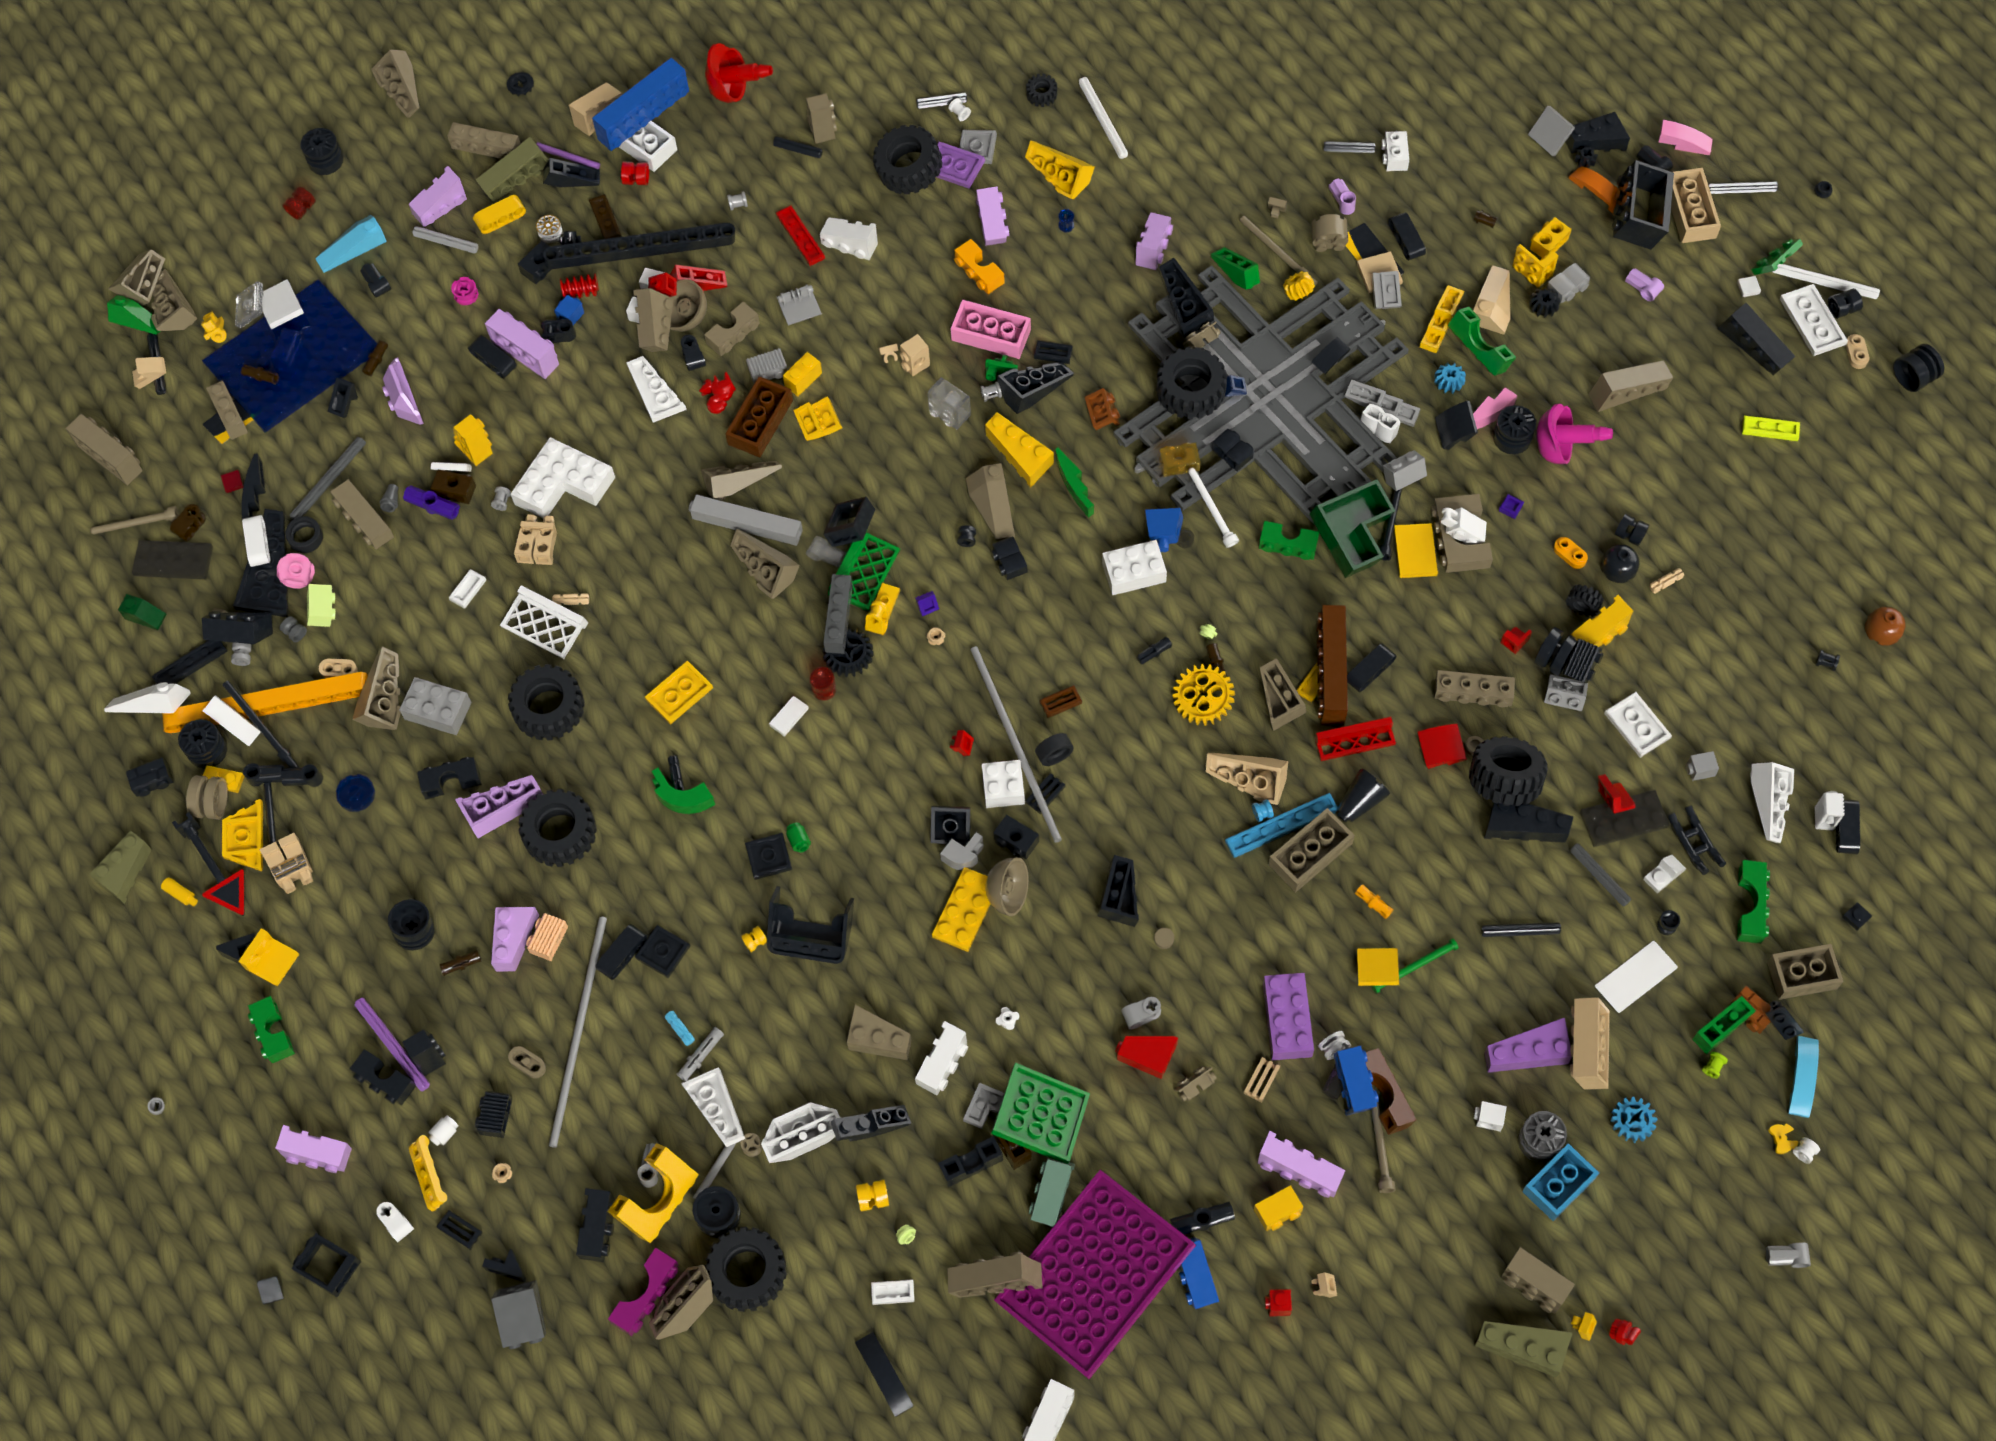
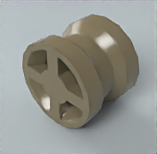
[740,1133,762,1157]

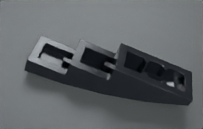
[241,453,266,519]

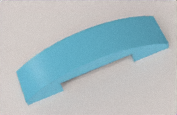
[1788,1036,1819,1118]

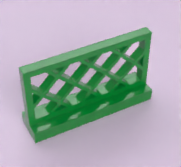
[827,531,900,611]

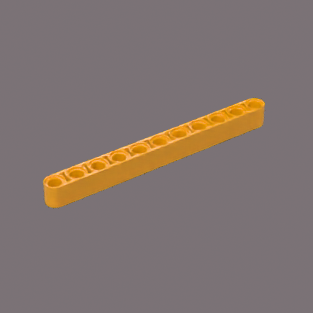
[162,672,368,733]

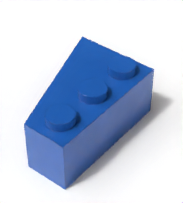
[1334,1046,1379,1116]
[1178,1237,1219,1309]

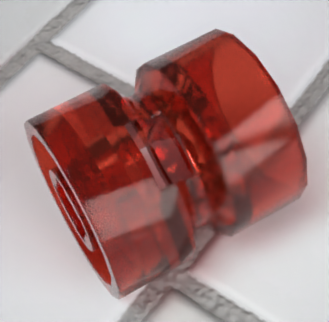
[282,187,316,220]
[810,667,837,701]

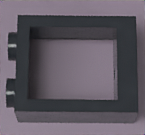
[823,496,876,547]
[291,1233,361,1297]

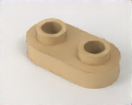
[1845,334,1869,369]
[319,659,358,678]

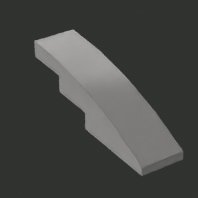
[1345,380,1420,427]

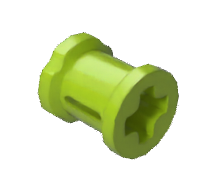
[1702,1052,1728,1079]

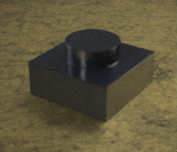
[1842,902,1872,931]

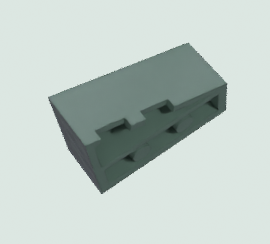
[1029,1158,1075,1227]

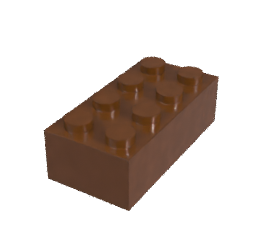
[725,377,793,458]

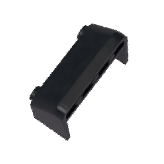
[767,886,854,964]

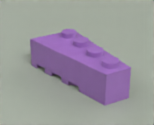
[1484,1018,1572,1072]

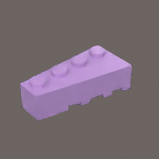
[1258,1131,1345,1198]

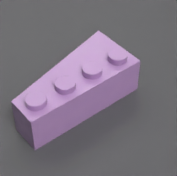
[455,775,543,838]

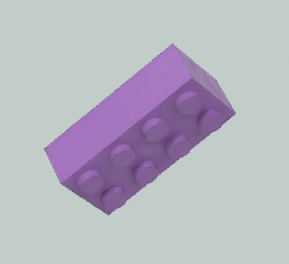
[1263,973,1314,1060]

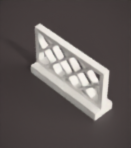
[500,585,588,659]

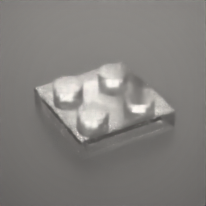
[235,281,264,328]

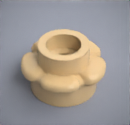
[927,628,945,645]
[492,1163,512,1183]

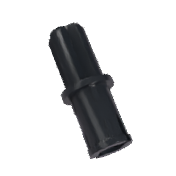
[1136,637,1172,664]

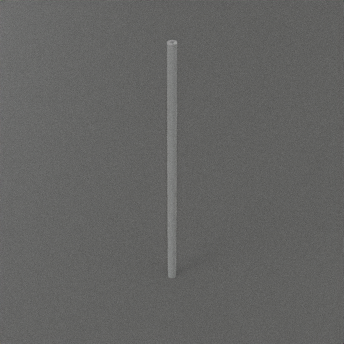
[971,647,1062,843]
[549,917,607,1148]

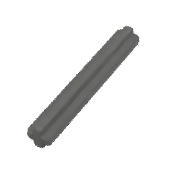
[1570,843,1631,906]

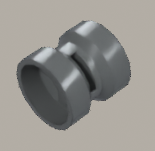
[280,616,307,642]

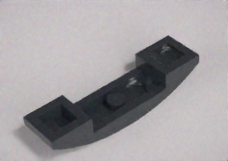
[855,1332,914,1417]

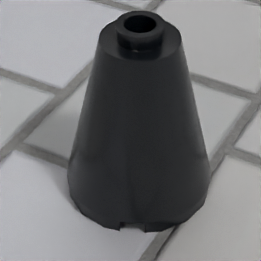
[1337,768,1390,822]

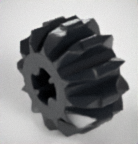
[1529,287,1561,318]

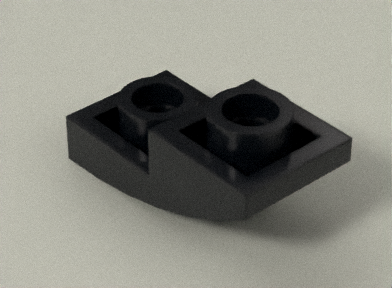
[1311,337,1351,375]

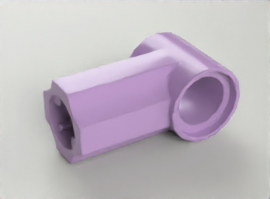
[1329,178,1356,215]
[1625,268,1664,301]

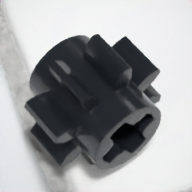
[1574,146,1598,168]
[559,231,581,245]

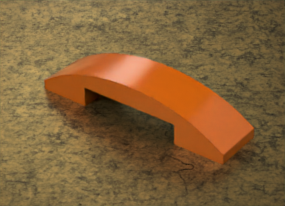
[1569,166,1618,213]

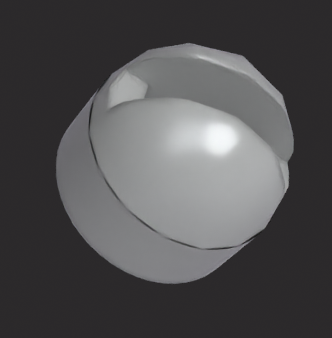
[148,1098,165,1115]

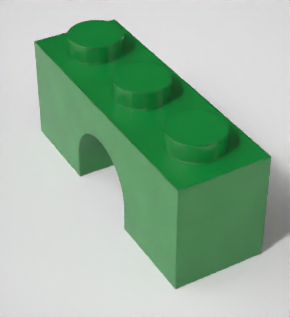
[1259,521,1319,560]
[248,996,295,1064]

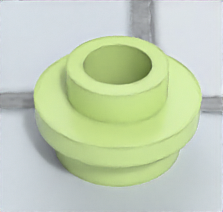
[1199,624,1217,640]
[896,1225,916,1244]

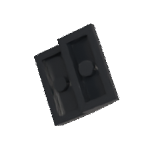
[1435,401,1478,450]

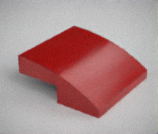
[1418,724,1467,769]

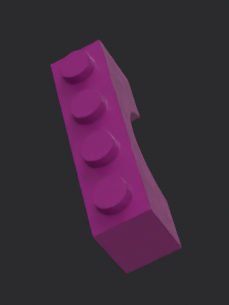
[608,1248,679,1336]

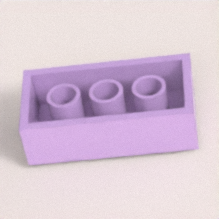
[485,309,559,379]

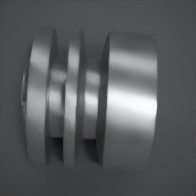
[1518,1111,1567,1162]

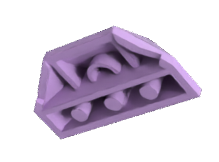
[382,357,424,425]

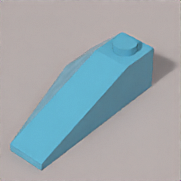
[315,215,387,273]

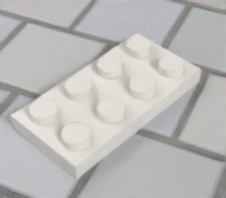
[1780,284,1848,356]

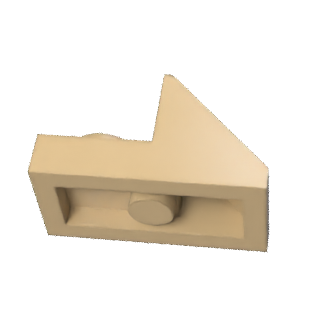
[132,357,166,389]

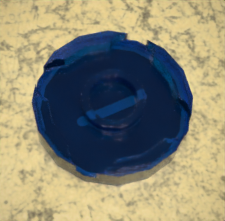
[336,774,375,812]

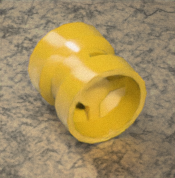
[741,926,767,952]

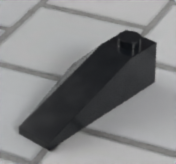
[997,362,1074,414]

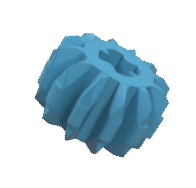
[1434,362,1466,394]

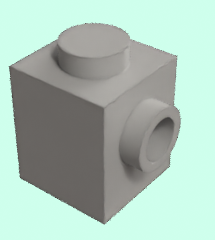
[1686,751,1719,781]

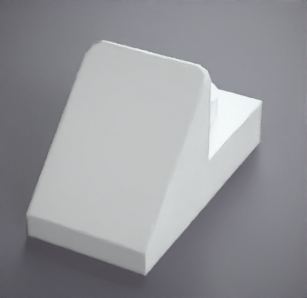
[1643,855,1686,894]

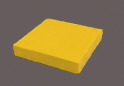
[1357,948,1399,986]

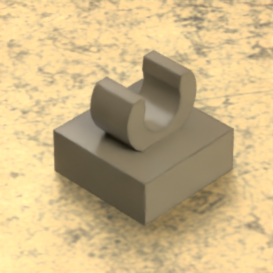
[1268,197,1287,219]

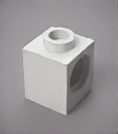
[1474,1101,1507,1132]

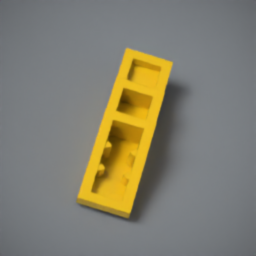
[1420,285,1464,353]

